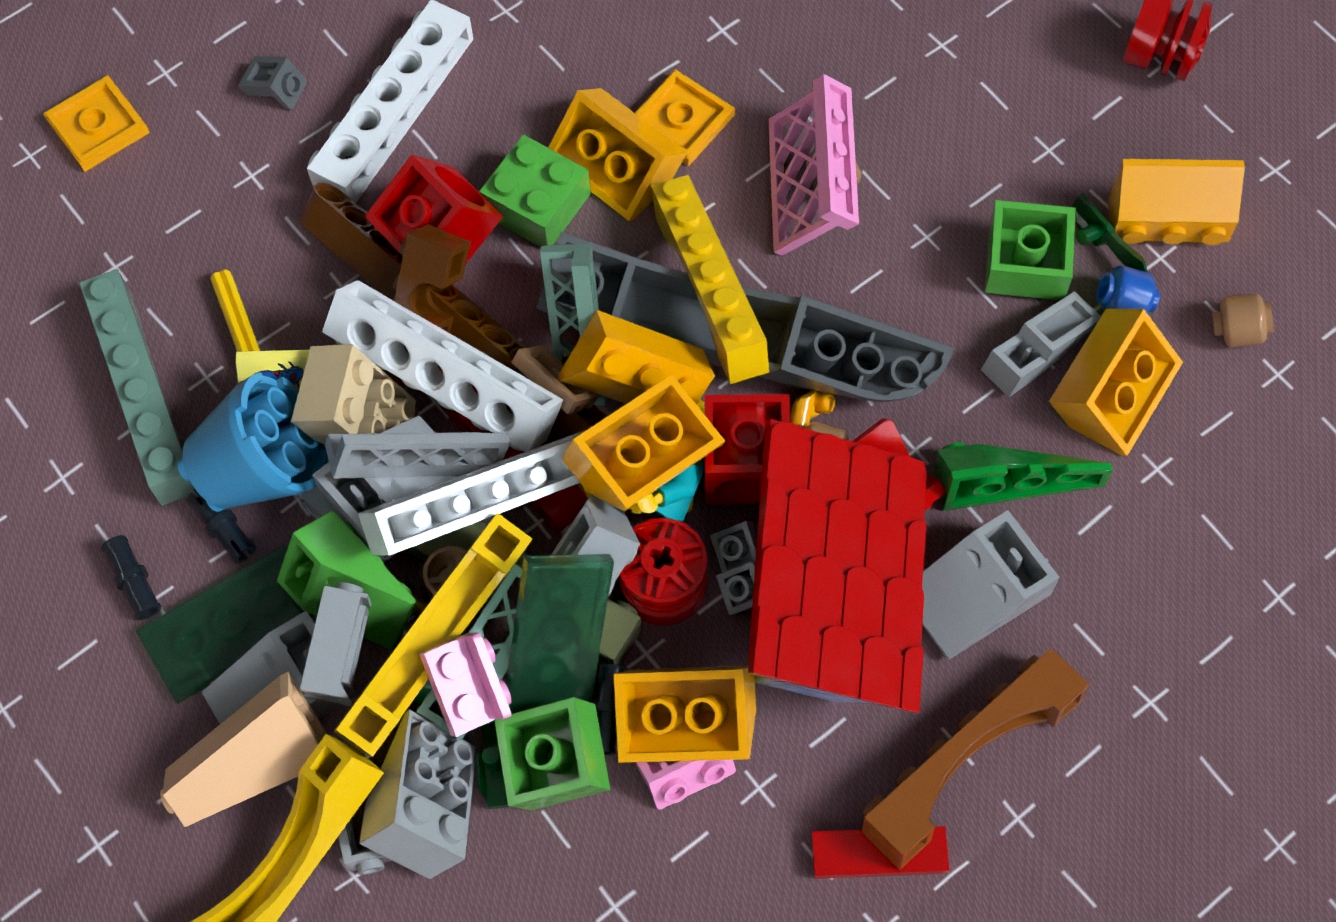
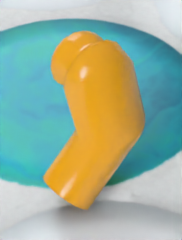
[790,390,835,428]

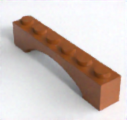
[862,648,1090,870]

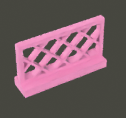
[769,74,859,256]

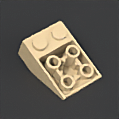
[291,344,416,444]

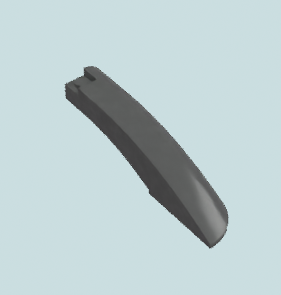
[535,232,954,402]

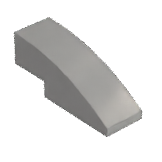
[981,291,1101,397]

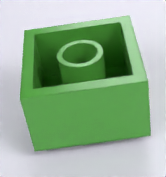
[479,134,591,247]
[985,200,1076,300]
[494,697,610,811]

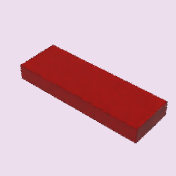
[811,826,950,879]

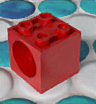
[365,154,503,264]
[705,394,790,505]

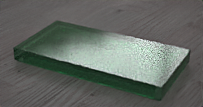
[136,545,317,704]
[506,554,614,714]

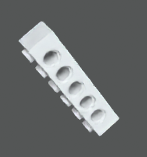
[307,0,473,203]
[322,280,563,452]
[358,430,586,555]

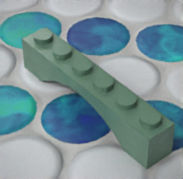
[79,269,196,506]

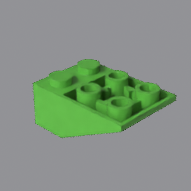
[277,510,417,650]

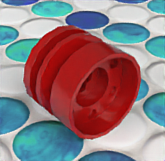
[1122,0,1213,82]
[619,518,707,626]

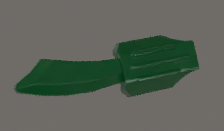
[1072,193,1148,272]
[475,720,509,809]

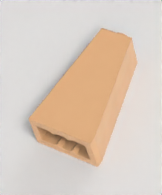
[160,671,327,827]

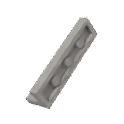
[325,432,510,478]

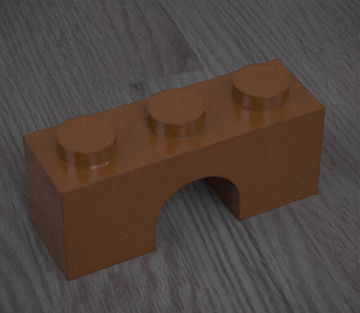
[393,224,471,353]

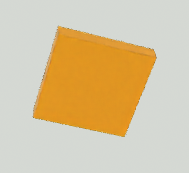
[635,69,735,167]
[43,75,150,172]

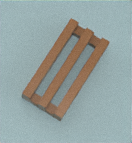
[511,345,598,414]

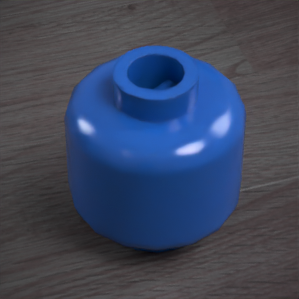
[1096,265,1160,314]

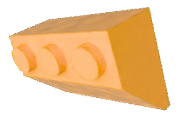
[548,88,687,221]
[1108,159,1245,245]
[1049,309,1183,456]
[558,310,715,404]
[562,374,725,512]
[614,665,756,763]

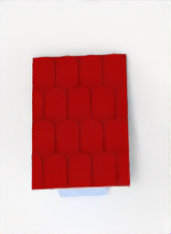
[748,419,927,713]

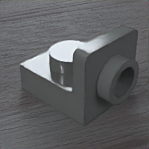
[238,56,307,110]

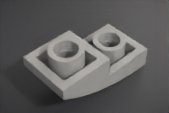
[710,521,757,615]

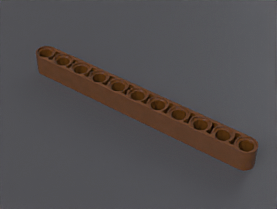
[299,183,607,441]

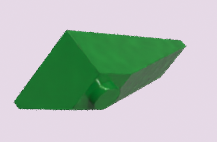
[933,442,1113,511]

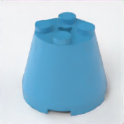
[178,372,329,512]

